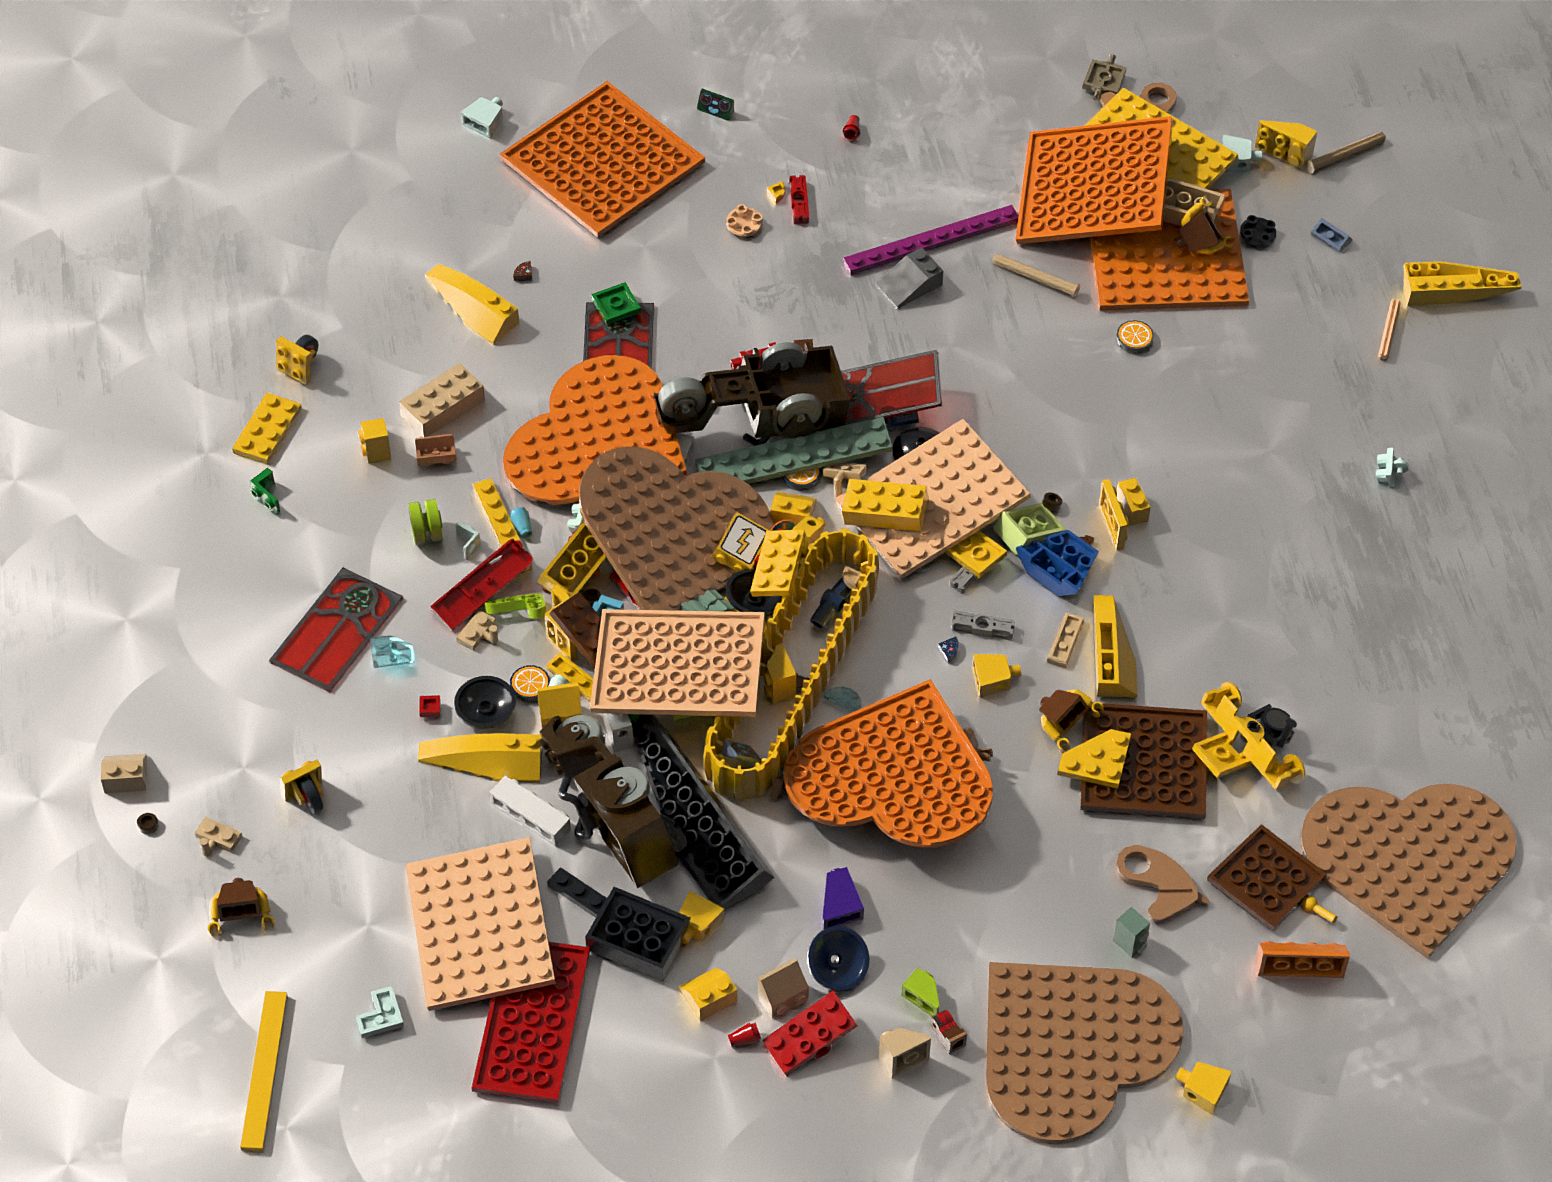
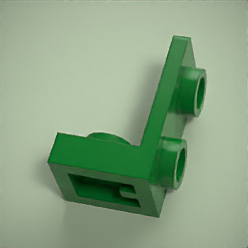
[250,467,280,514]

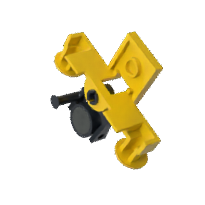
[1192,682,1305,790]

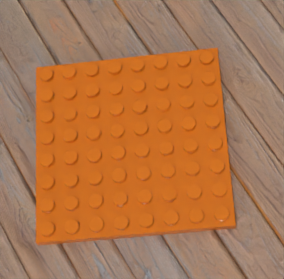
[500,81,705,238]
[1015,116,1173,244]
[1090,189,1249,310]

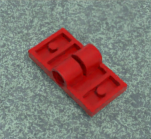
[762,990,858,1076]

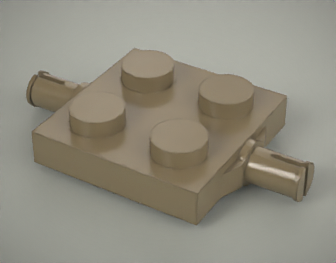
[1082,54,1127,101]

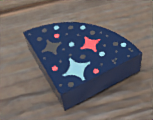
[938,636,958,662]

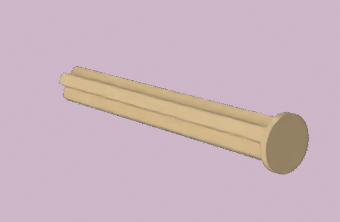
[1305,132,1386,174]
[992,253,1080,298]

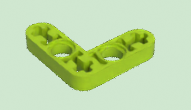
[485,593,546,619]

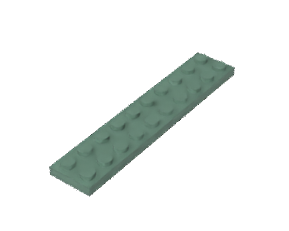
[695,417,893,484]

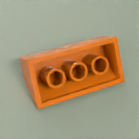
[1257,941,1350,978]

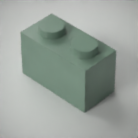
[1113,907,1150,957]

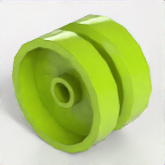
[408,498,443,546]

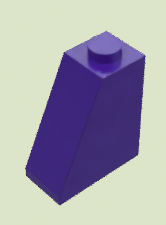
[822,867,864,930]

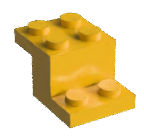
[544,584,577,661]

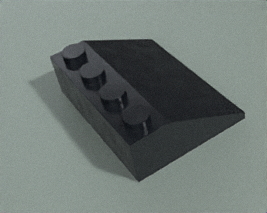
[585,887,691,981]

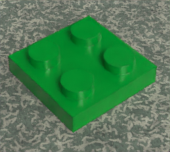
[591,282,641,325]

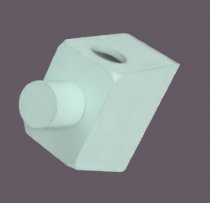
[461,97,503,139]
[1221,135,1262,173]

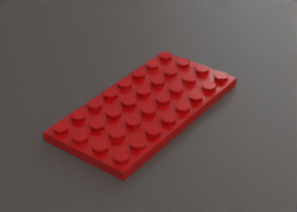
[471,942,590,1103]

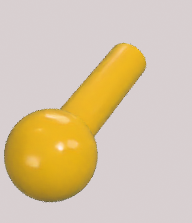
[1301,896,1338,923]

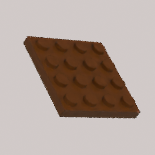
[1207,824,1327,931]

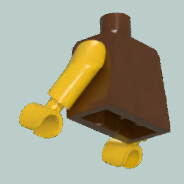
[1174,195,1234,255]
[1039,689,1104,753]
[208,878,274,936]

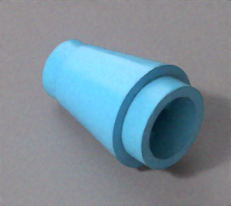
[510,507,532,538]

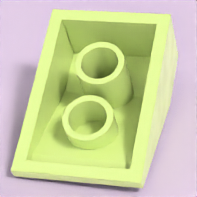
[993,503,1066,556]

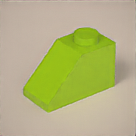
[901,967,940,1016]

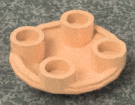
[726,204,763,237]

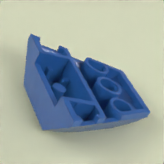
[1016,530,1099,596]

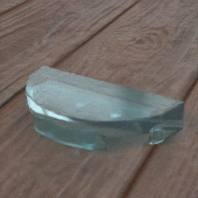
[824,686,861,712]

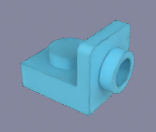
[592,595,624,617]

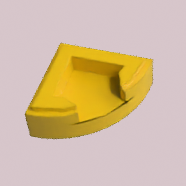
[767,181,785,204]

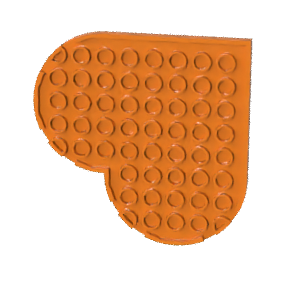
[503,355,687,505]
[783,679,993,848]

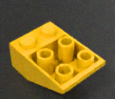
[1255,120,1317,169]

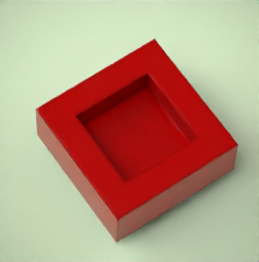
[419,695,441,717]

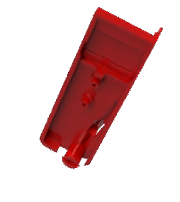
[430,539,533,631]

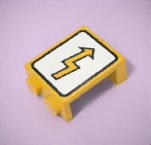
[711,512,770,572]

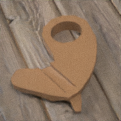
[1100,83,1177,114]
[1116,845,1210,922]

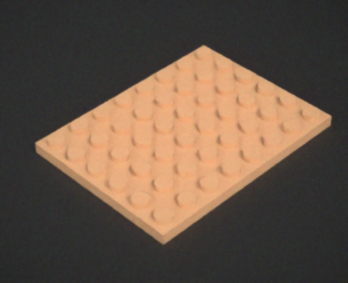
[835,419,1031,579]
[590,609,765,717]
[406,837,556,1011]

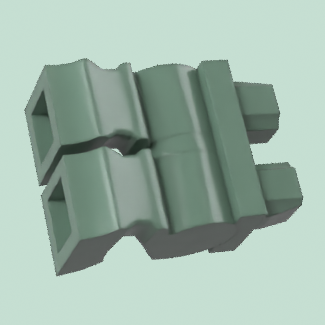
[681,589,735,612]

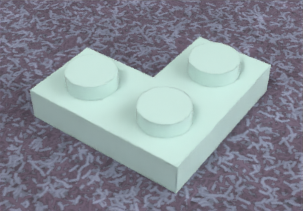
[356,986,404,1038]

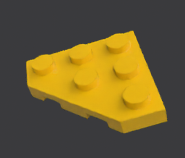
[1057,729,1131,788]

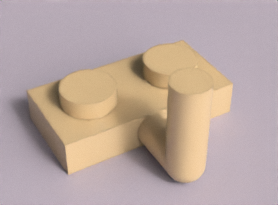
[823,462,867,498]
[456,610,498,650]
[195,817,242,856]

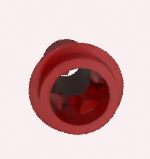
[843,115,860,140]
[728,1022,761,1047]

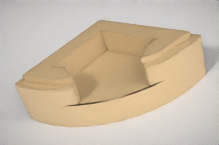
[842,565,863,589]

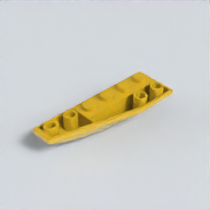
[1404,261,1522,306]
[1093,595,1138,698]

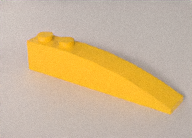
[425,264,519,345]
[418,733,543,783]

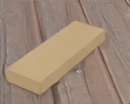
[1047,612,1084,668]

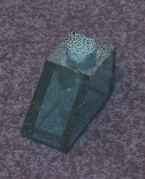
[370,635,414,668]

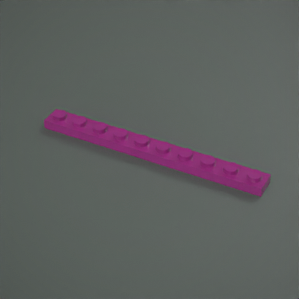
[843,205,1019,275]

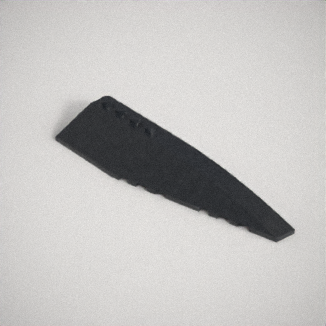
[630,714,775,909]

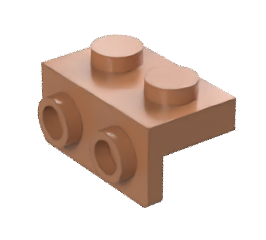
[415,434,457,466]

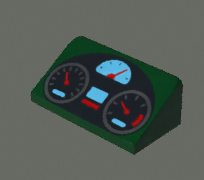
[697,88,734,120]

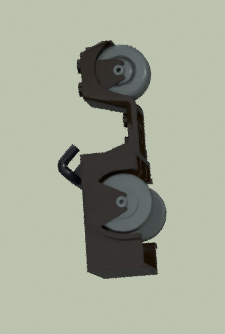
[653,342,850,446]
[539,715,679,889]

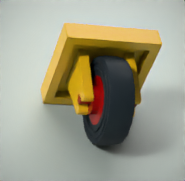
[276,335,319,385]
[280,759,323,814]

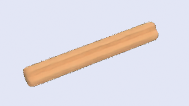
[1378,300,1401,360]

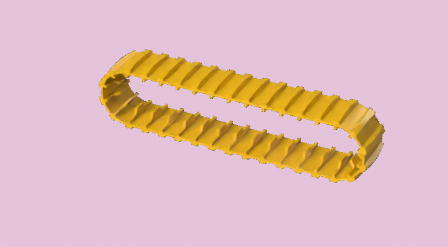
[703,528,879,802]

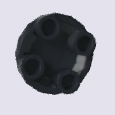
[1240,215,1276,247]

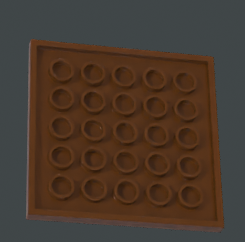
[1080,703,1207,819]

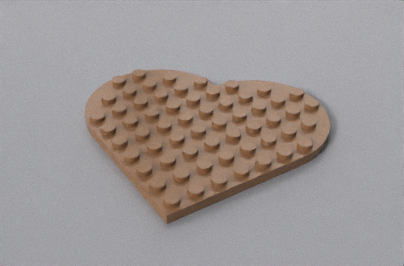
[578,446,773,611]
[1301,784,1516,959]
[986,962,1183,1144]

